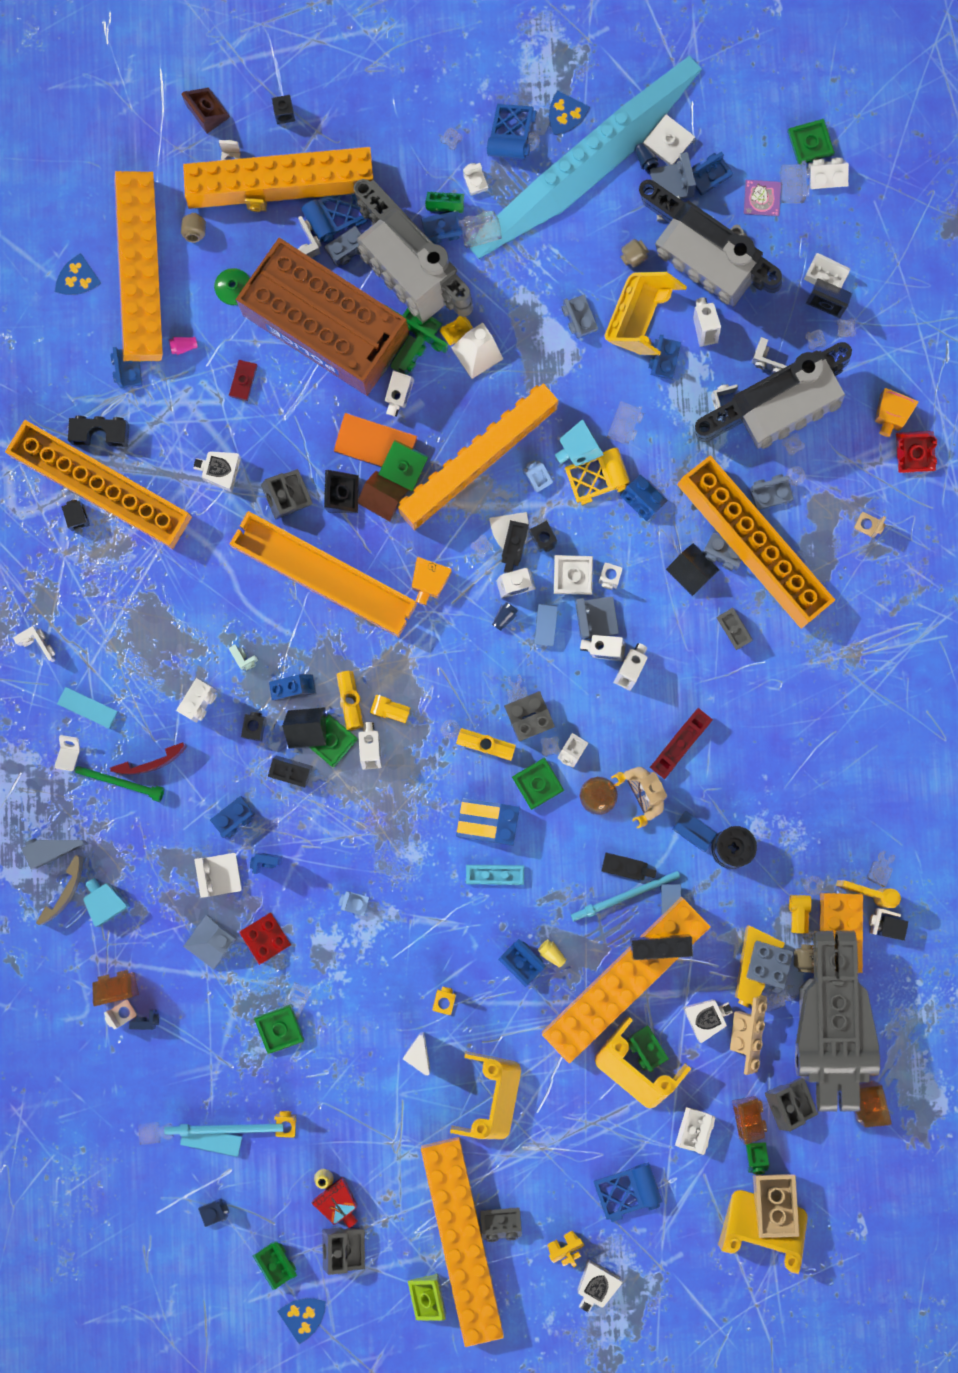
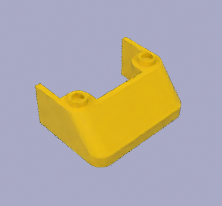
[605,272,687,355]
[595,1015,691,1108]
[450,1051,521,1139]

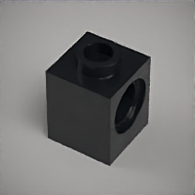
[272,95,295,124]
[61,500,90,531]
[529,521,557,553]
[241,712,266,741]
[877,916,908,941]

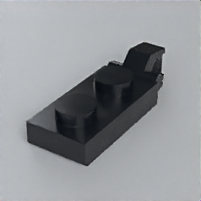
[502,520,529,573]
[601,852,657,880]

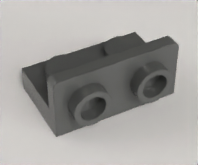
[480,1208,522,1242]

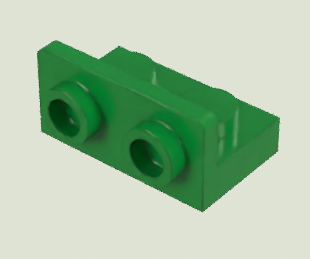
[425,192,464,213]

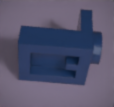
[129,1009,159,1030]
[198,1198,229,1227]

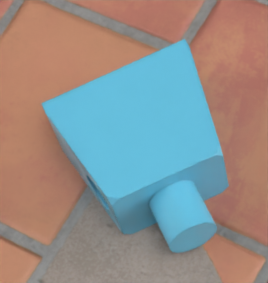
[555,420,604,466]
[83,878,130,927]

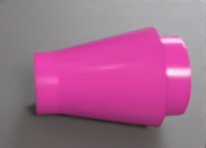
[169,337,198,355]

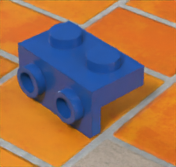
[692,152,733,196]
[421,211,463,244]
[620,474,668,521]
[498,939,546,987]

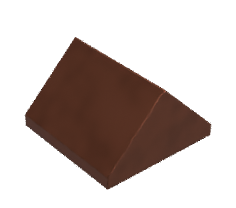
[182,87,230,133]
[358,471,409,522]

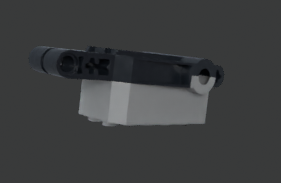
[639,179,782,307]
[695,342,852,449]

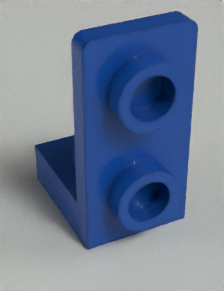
[269,674,316,700]

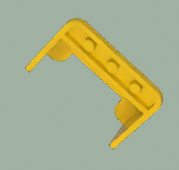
[718,1190,808,1274]

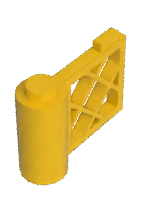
[565,448,631,505]
[836,880,901,908]

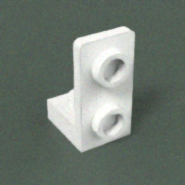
[298,216,321,258]
[751,337,787,373]
[13,626,56,662]

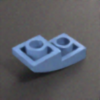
[534,604,557,646]
[661,884,681,916]

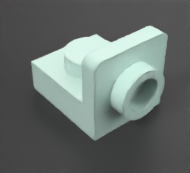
[229,645,259,671]

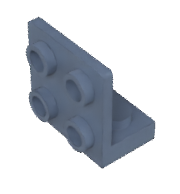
[650,152,696,199]
[575,597,619,640]
[746,941,793,993]

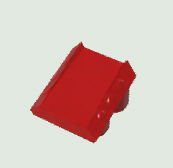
[896,431,937,473]

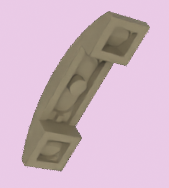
[36,855,83,925]

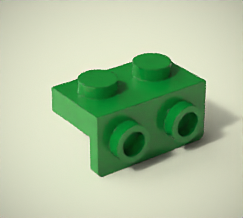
[390,336,426,375]
[628,1025,669,1072]
[253,1241,297,1290]

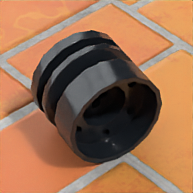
[711,826,757,869]

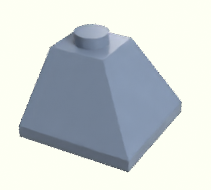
[183,915,238,969]

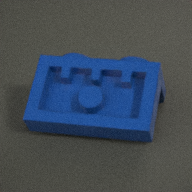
[648,334,681,380]
[110,347,143,388]
[210,796,255,838]
[250,853,283,874]

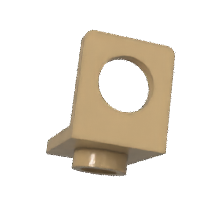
[854,512,886,538]

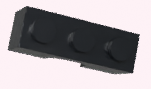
[68,415,129,447]
[630,934,693,960]

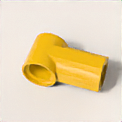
[370,695,411,724]
[789,895,811,933]

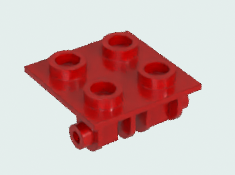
[239,912,291,965]

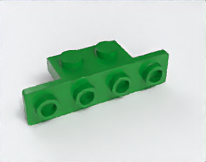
[385,305,448,353]

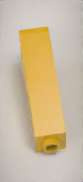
[735,925,785,1008]

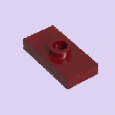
[229,360,257,401]

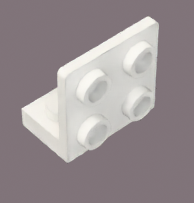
[176,678,217,723]
[194,853,242,898]

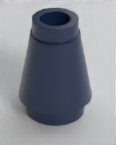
[635,143,658,172]
[492,602,518,631]

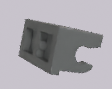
[716,608,754,650]

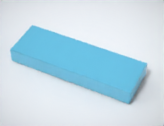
[57,687,118,729]
[466,865,524,885]
[180,1125,243,1157]

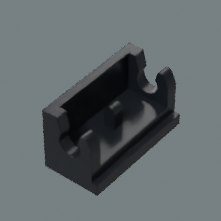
[268,755,313,788]

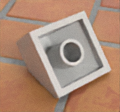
[451,323,503,379]

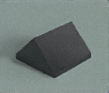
[806,278,852,318]
[324,470,359,513]
[666,543,719,596]
[282,707,326,749]

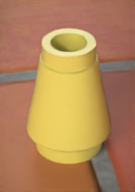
[538,940,567,968]
[314,1169,334,1189]

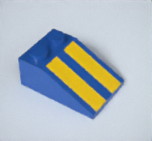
[456,798,520,846]

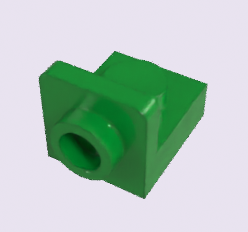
[746,1142,769,1175]

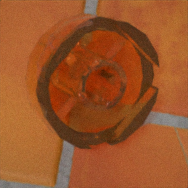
[579,776,618,815]

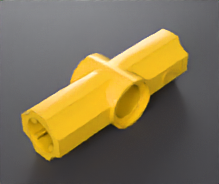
[336,671,364,731]
[456,728,516,761]

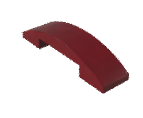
[649,708,713,780]
[110,742,187,775]

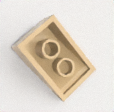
[753,1174,799,1238]

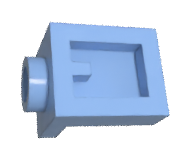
[522,461,553,492]
[339,891,370,916]

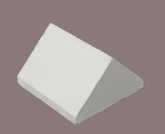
[403,1032,431,1075]

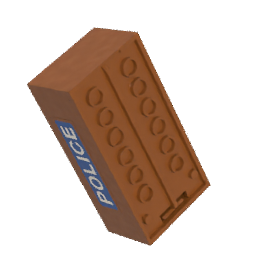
[236,238,409,396]

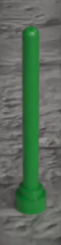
[74,766,165,802]

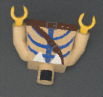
[611,767,667,828]

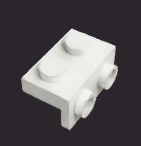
[808,158,849,189]
[804,253,850,288]
[675,1107,715,1155]

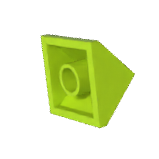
[408,1273,446,1321]

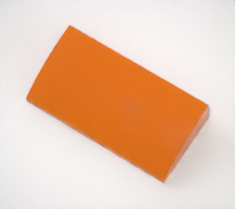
[334,413,417,467]

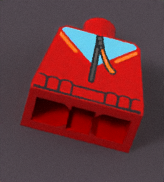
[312,1177,358,1228]

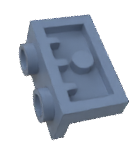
[324,226,361,267]
[561,295,598,338]
[750,474,794,510]
[703,532,742,571]

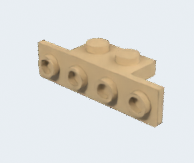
[730,995,767,1075]

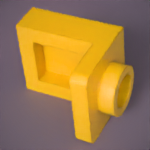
[439,316,473,346]

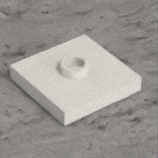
[643,115,695,165]
[554,555,593,595]

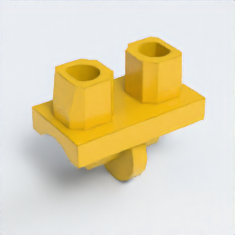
[547,1231,585,1268]

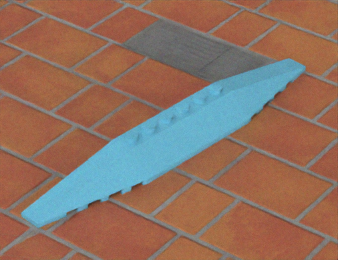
[466,56,702,259]

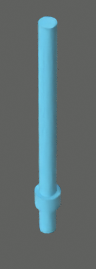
[571,871,680,922]
[164,1124,283,1136]

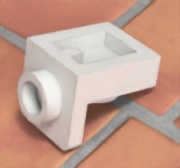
[463,163,488,196]
[557,733,588,768]

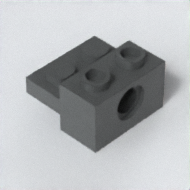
[261,469,313,520]
[504,691,555,742]
[765,1077,818,1131]
[322,1227,365,1275]

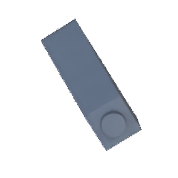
[21,838,87,869]

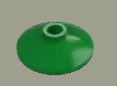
[214,268,250,305]

